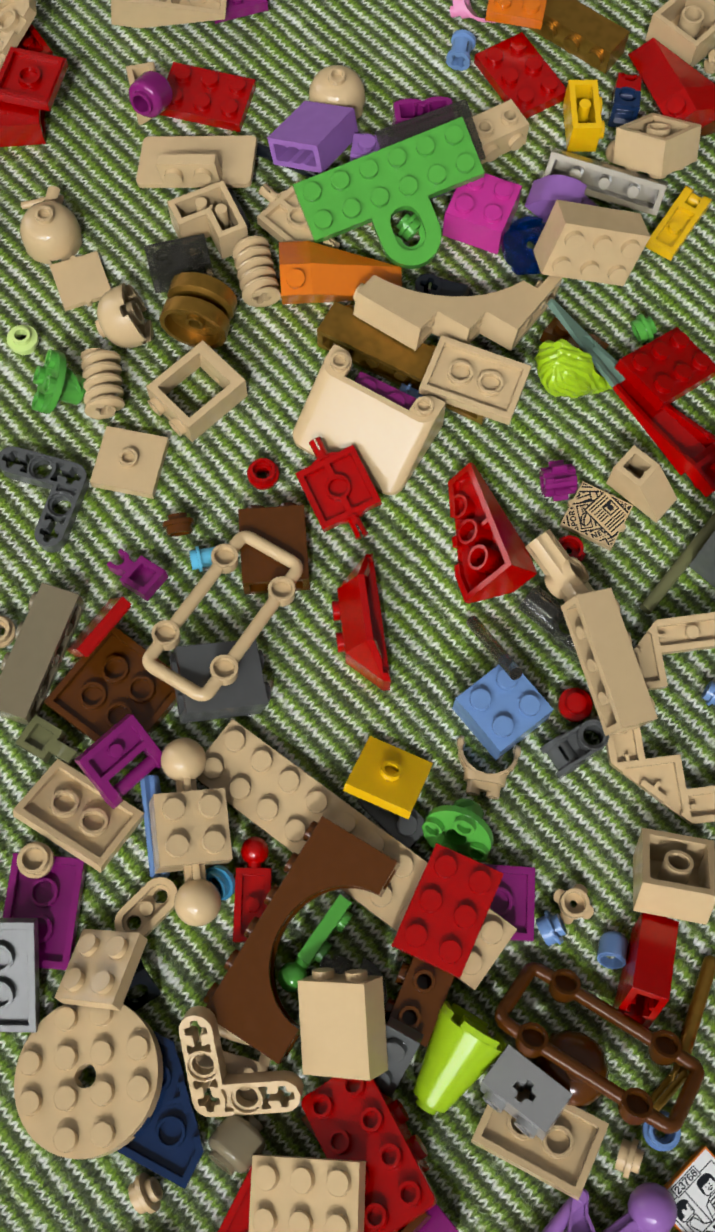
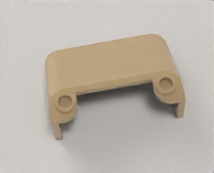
[293,344,446,495]

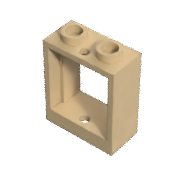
[146,340,248,442]

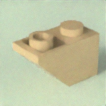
[606,445,678,523]

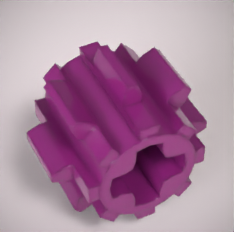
[539,460,578,502]

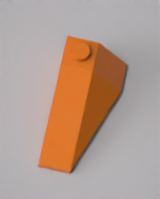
[279,241,402,305]

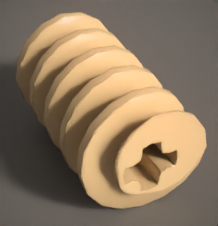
[232,235,281,307]
[80,348,125,420]

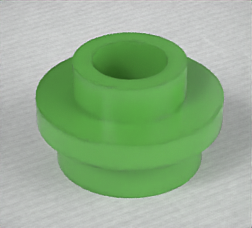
[396,213,420,241]
[630,313,657,344]

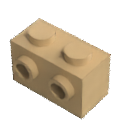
[464,99,530,164]

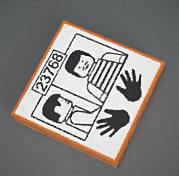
[664,1145,715,1232]

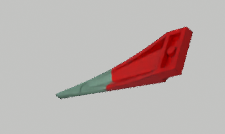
[547,298,715,497]

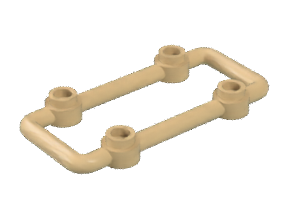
[142,531,303,702]

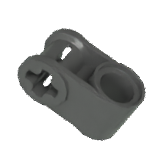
[540,719,609,779]

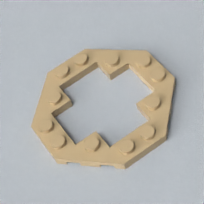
[606,612,715,825]

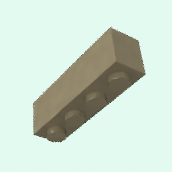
[544,148,668,216]
[0,582,86,725]

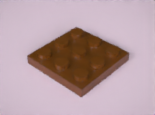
[44,626,177,742]

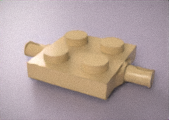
[257,180,340,249]

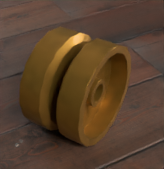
[159,272,237,349]

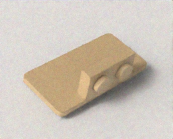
[136,135,258,188]

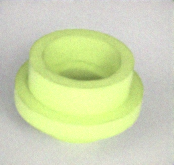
[7,325,39,355]

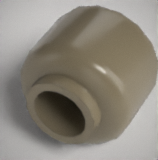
[208,1115,265,1176]

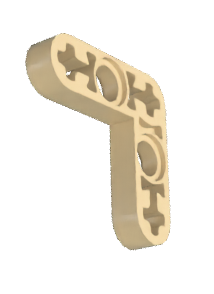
[179,1006,304,1117]

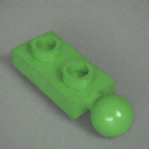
[278,894,353,992]

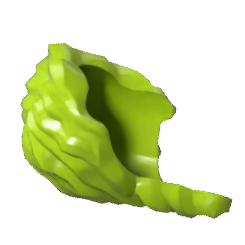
[534,339,612,399]

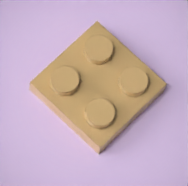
[54,928,148,1011]

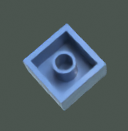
[452,657,554,761]

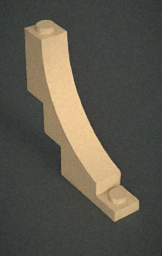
[353,275,563,351]

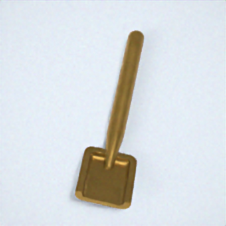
[650,955,715,1112]

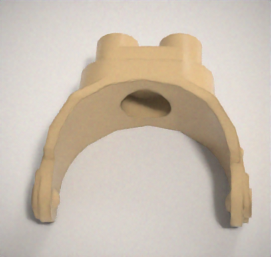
[457,735,521,799]

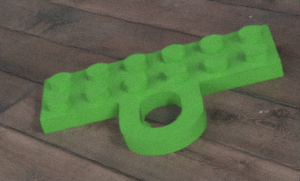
[293,117,485,269]

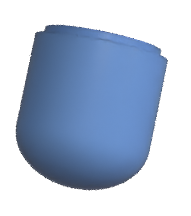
[597,931,628,969]

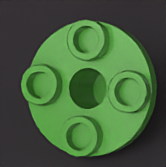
[32,349,86,414]
[422,798,493,862]

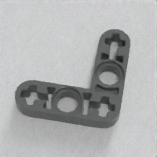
[0,446,90,553]

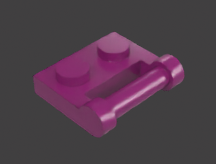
[74,714,162,809]

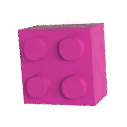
[442,173,522,255]

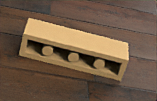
[561,588,658,736]

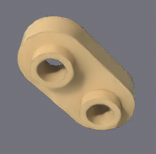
[114,877,178,938]

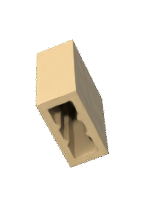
[297,967,388,1081]

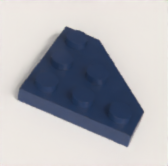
[117,1030,205,1189]

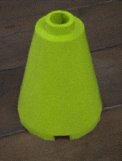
[413,1001,508,1115]

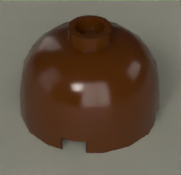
[533,1030,609,1108]

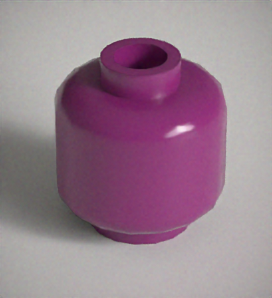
[128,71,173,118]

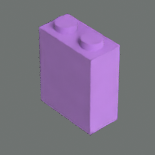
[267,101,358,173]

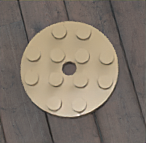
[14,1004,163,1160]

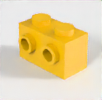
[563,80,605,152]

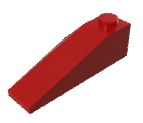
[628,38,715,128]
[448,462,537,604]

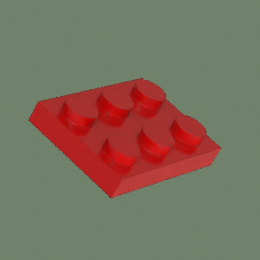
[474,32,566,119]
[159,62,256,132]
[614,327,715,411]
[391,843,504,979]

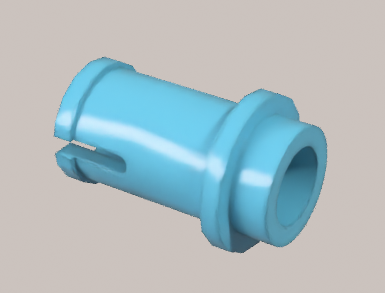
[189,546,216,572]

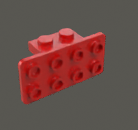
[301,1078,437,1232]

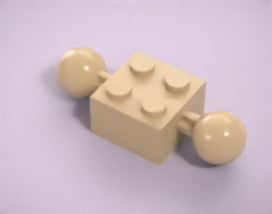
[149,737,233,927]

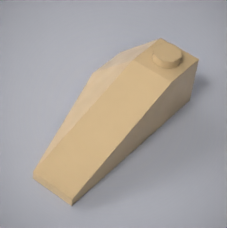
[111,0,227,28]

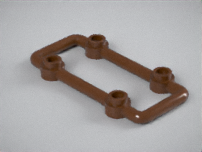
[494,962,705,1134]

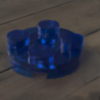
[502,216,545,275]

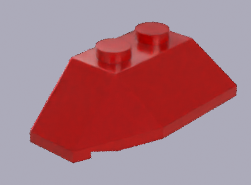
[331,553,391,691]

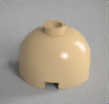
[309,65,365,120]
[20,201,82,264]
[95,283,154,349]

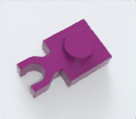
[106,549,168,601]

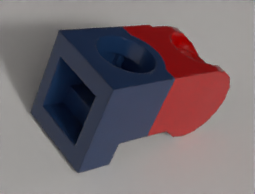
[608,72,642,128]

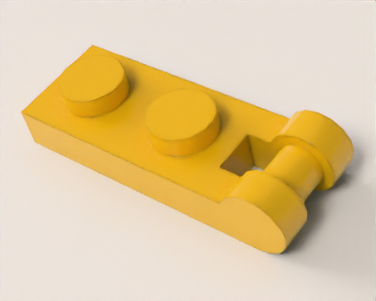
[645,186,712,261]

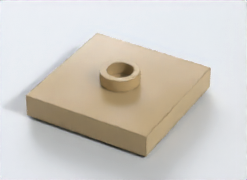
[90,426,170,499]

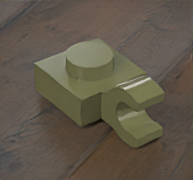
[15,714,79,768]

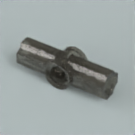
[518,585,579,659]

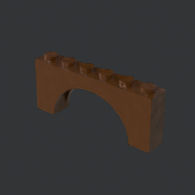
[203,816,400,1064]

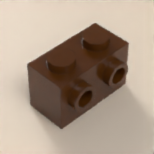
[384,957,455,1047]

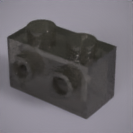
[144,234,214,294]

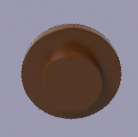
[162,512,195,537]

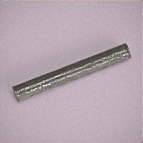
[466,616,523,680]

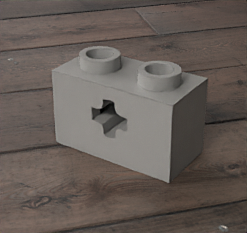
[480,1044,573,1141]

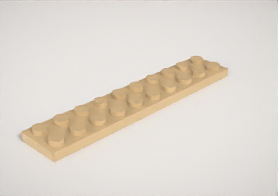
[196,718,517,991]

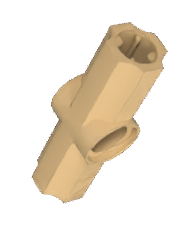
[525,529,595,603]

